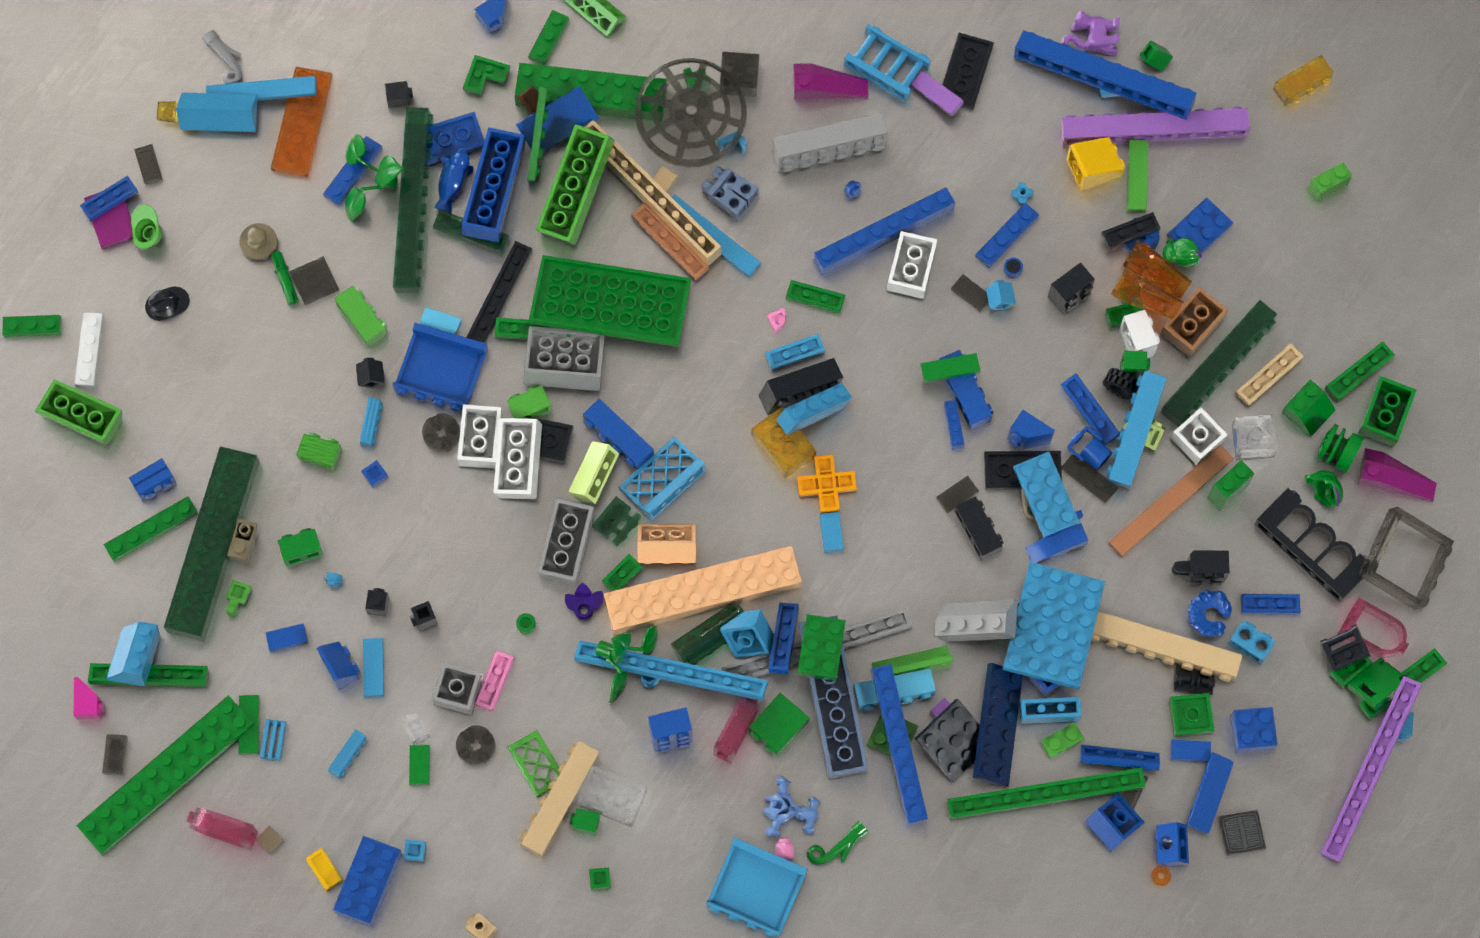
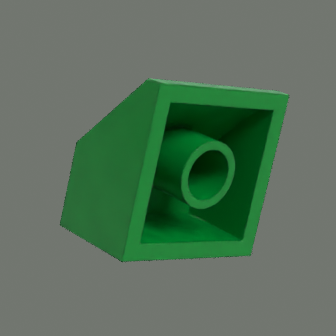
[1282,379,1336,437]

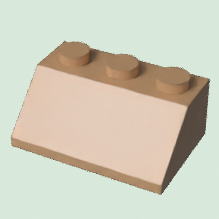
[637,524,696,564]

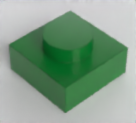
[589,867,611,890]

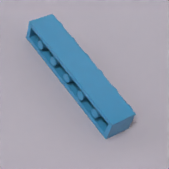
[1106,371,1167,489]

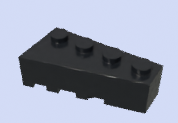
[758,358,844,415]

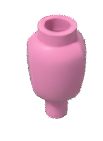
[775,838,794,862]

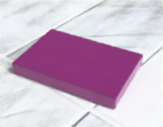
[84,192,133,249]

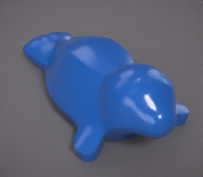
[435,149,474,214]

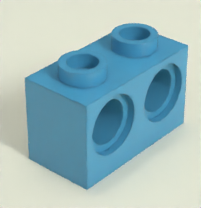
[1228,621,1275,665]

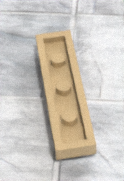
[1235,343,1304,407]

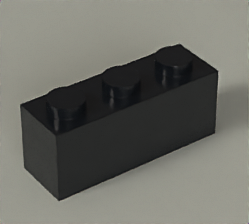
[954,496,1004,561]

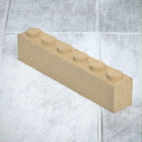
[519,741,599,857]

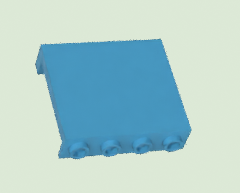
[706,837,808,938]

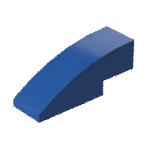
[1025,523,1088,564]

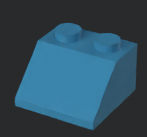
[720,610,774,658]

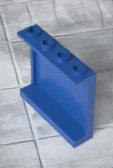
[392,322,488,412]

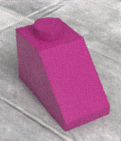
[73,677,104,720]

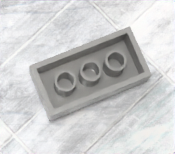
[537,498,595,585]

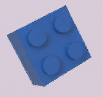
[1230,707,1278,754]

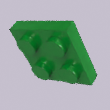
[1170,693,1215,736]

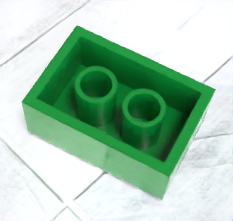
[1358,376,1417,447]
[797,614,846,682]

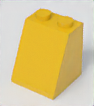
[1066,137,1125,191]

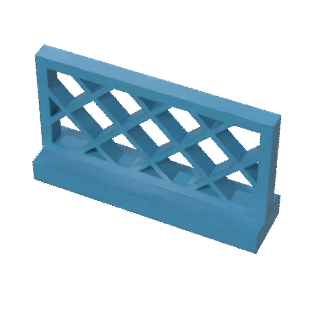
[619,436,707,521]

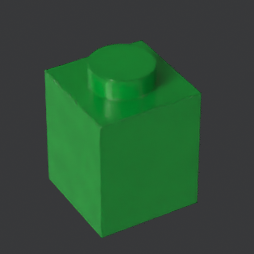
[569,808,600,836]

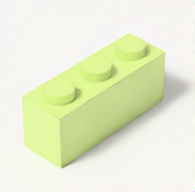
[568,441,619,504]

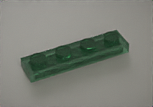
[433,210,510,254]

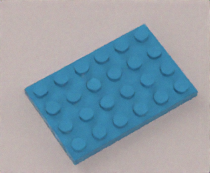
[1003,562,1105,690]

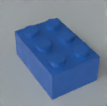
[648,707,693,753]

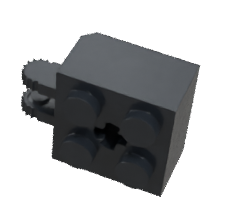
[1171,550,1230,586]

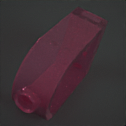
[1337,597,1409,658]
[714,697,760,764]
[187,808,258,851]

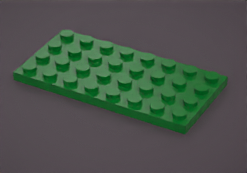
[529,255,691,347]

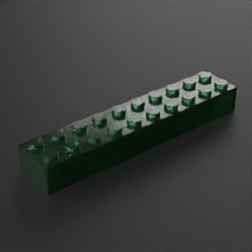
[164,446,260,642]

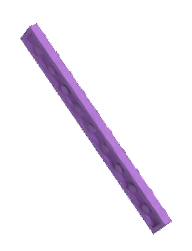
[1321,676,1423,863]

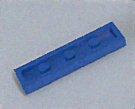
[323,136,382,206]
[975,203,1039,268]
[1060,373,1120,446]
[768,602,799,674]
[1080,745,1160,771]

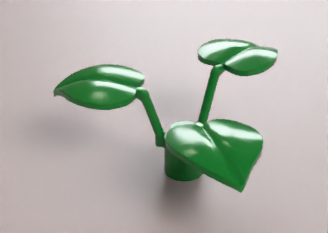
[345,134,403,222]
[596,625,658,703]

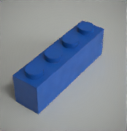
[939,350,993,430]
[583,398,654,470]

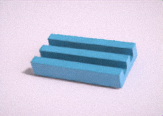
[260,719,286,761]

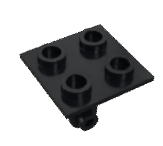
[1174,664,1215,695]

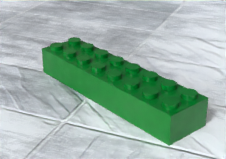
[514,63,667,122]

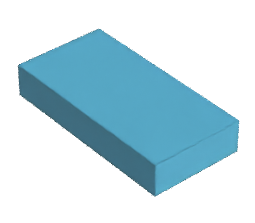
[419,307,462,334]

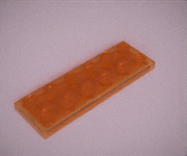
[271,66,333,177]

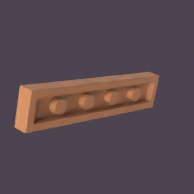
[631,203,709,281]

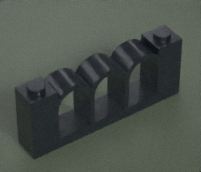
[1254,488,1374,603]

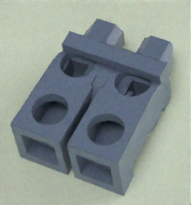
[701,166,759,221]

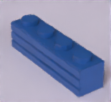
[944,400,964,450]

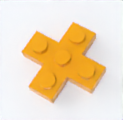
[797,454,857,513]

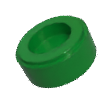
[516,613,536,634]

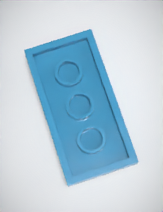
[1013,452,1080,538]

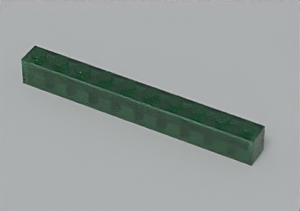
[393,107,434,293]

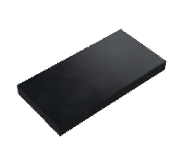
[942,32,994,110]
[984,451,1062,490]

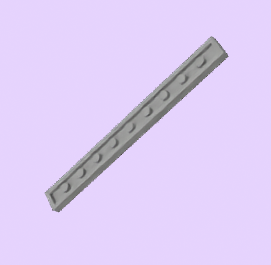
[721,608,912,678]

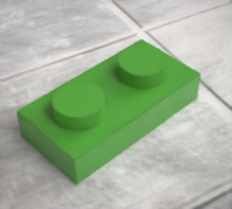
[1040,722,1084,759]

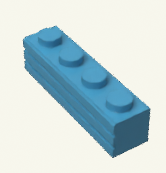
[360,397,383,447]
[328,729,367,778]

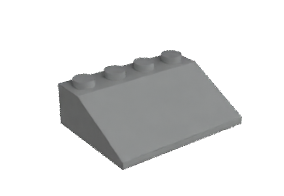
[524,326,605,391]

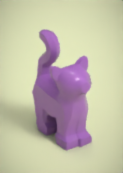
[1062,11,1120,56]

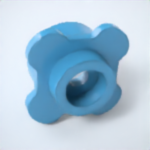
[1011,182,1034,204]

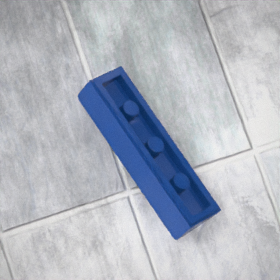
[1186,752,1234,834]

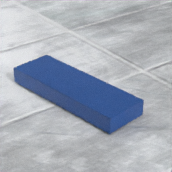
[80,176,138,222]
[1241,594,1300,615]

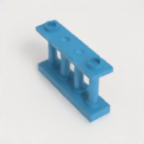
[844,24,931,102]

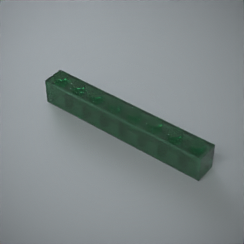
[1160,300,1277,427]

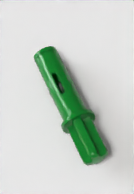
[271,251,299,305]

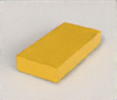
[305,848,344,892]

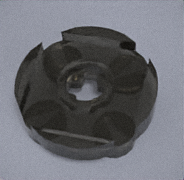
[422,413,460,452]
[456,725,496,766]

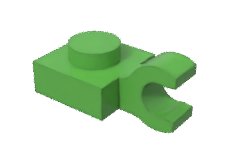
[226,580,252,617]

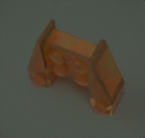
[1111,240,1192,319]

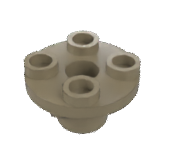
[240,223,278,260]

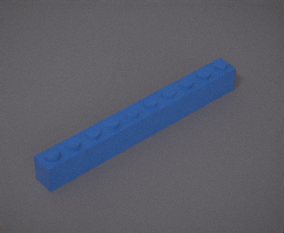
[1014,30,1197,120]

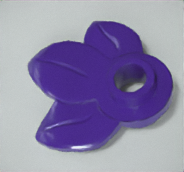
[565,583,603,621]

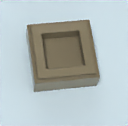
[255,826,284,854]

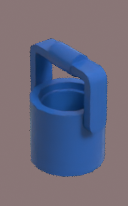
[1067,427,1113,471]

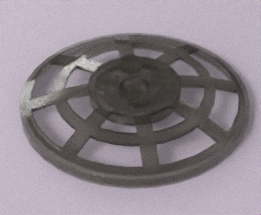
[635,58,747,167]

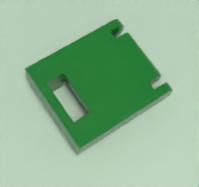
[1348,658,1404,711]

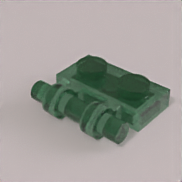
[592,496,642,546]

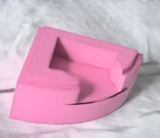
[767,307,786,333]

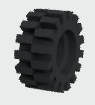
[1102,368,1139,400]

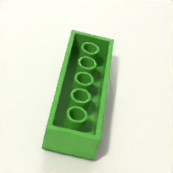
[536,124,615,246]

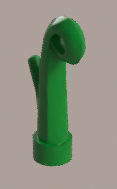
[807,820,868,865]

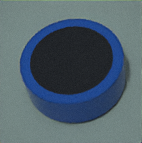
[1004,257,1023,277]

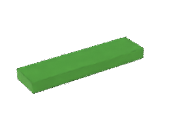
[1127,140,1148,212]

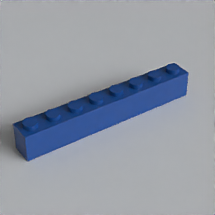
[814,187,956,276]
[870,664,928,824]

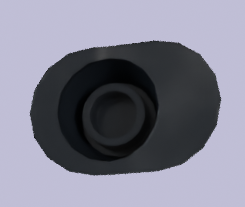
[145,286,190,321]

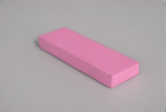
[475,650,514,712]

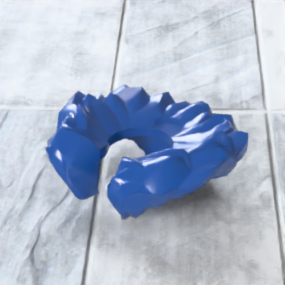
[1187,590,1232,637]

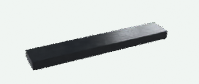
[466,241,532,343]

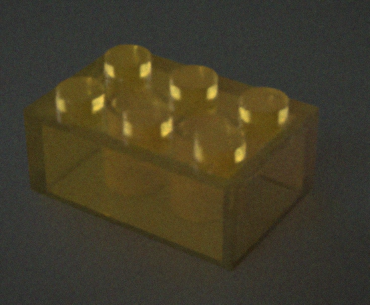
[751,407,816,479]

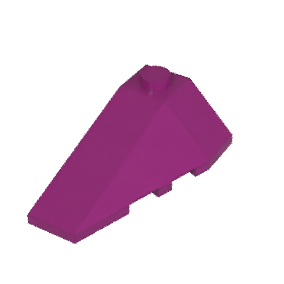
[793,63,868,99]
[1357,448,1437,502]

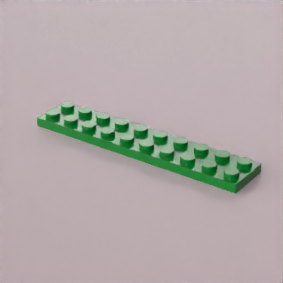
[76,695,254,856]

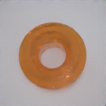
[1151,866,1171,886]

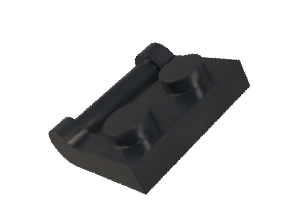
[1321,624,1371,672]

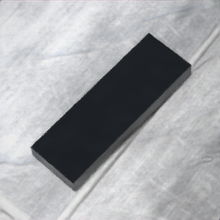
[1101,212,1161,250]

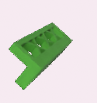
[564,0,626,36]
[871,646,953,676]

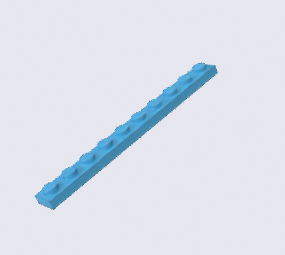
[574,641,768,701]

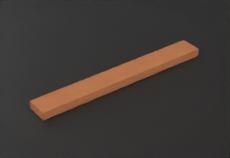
[1108,445,1234,557]

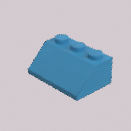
[106,621,160,687]

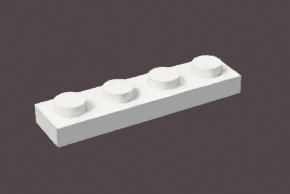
[74,312,104,388]

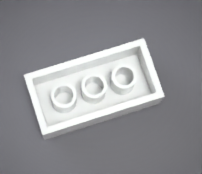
[493,418,542,499]

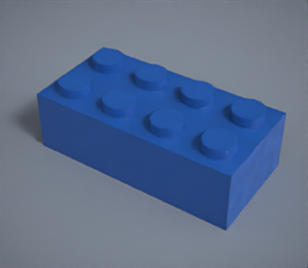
[333,836,402,927]

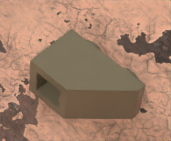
[227,519,258,566]

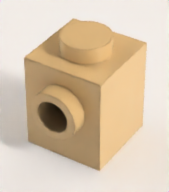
[466,913,498,938]

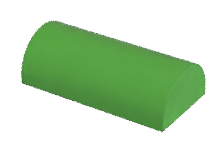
[35,379,122,444]

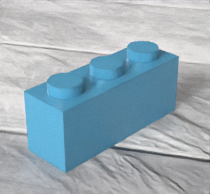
[1019,697,1081,724]

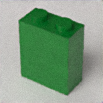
[1207,460,1255,511]
[749,692,810,756]

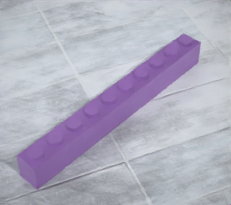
[1061,107,1250,146]

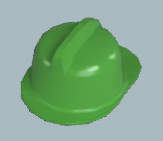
[131,205,162,249]

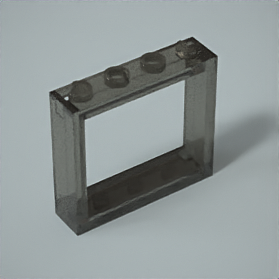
[1358,507,1454,610]

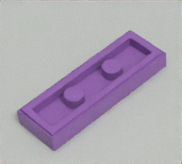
[910,71,964,116]

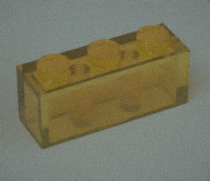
[1273,55,1334,106]

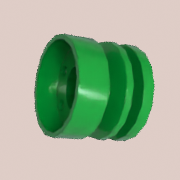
[1317,424,1364,473]

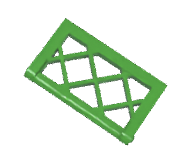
[507,730,561,797]

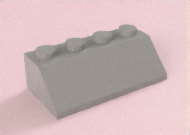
[935,599,1018,642]

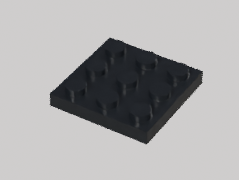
[914,699,980,782]

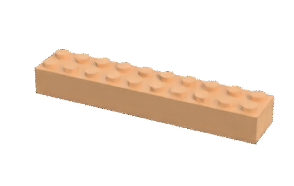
[604,546,802,636]

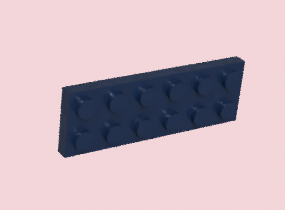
[973,663,1023,787]

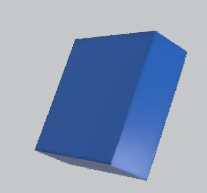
[361,460,388,488]

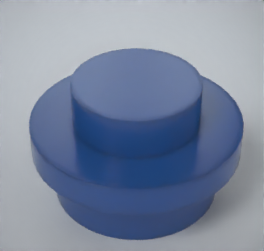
[844,180,861,198]

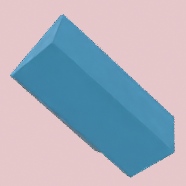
[176,93,257,132]

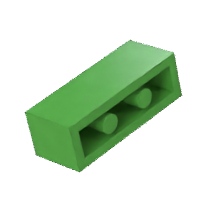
[334,285,387,347]

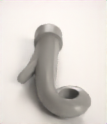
[203,30,241,84]

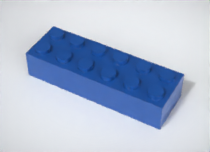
[462,127,525,243]

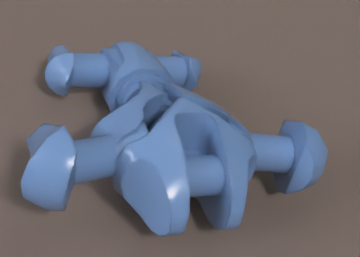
[763,775,821,837]

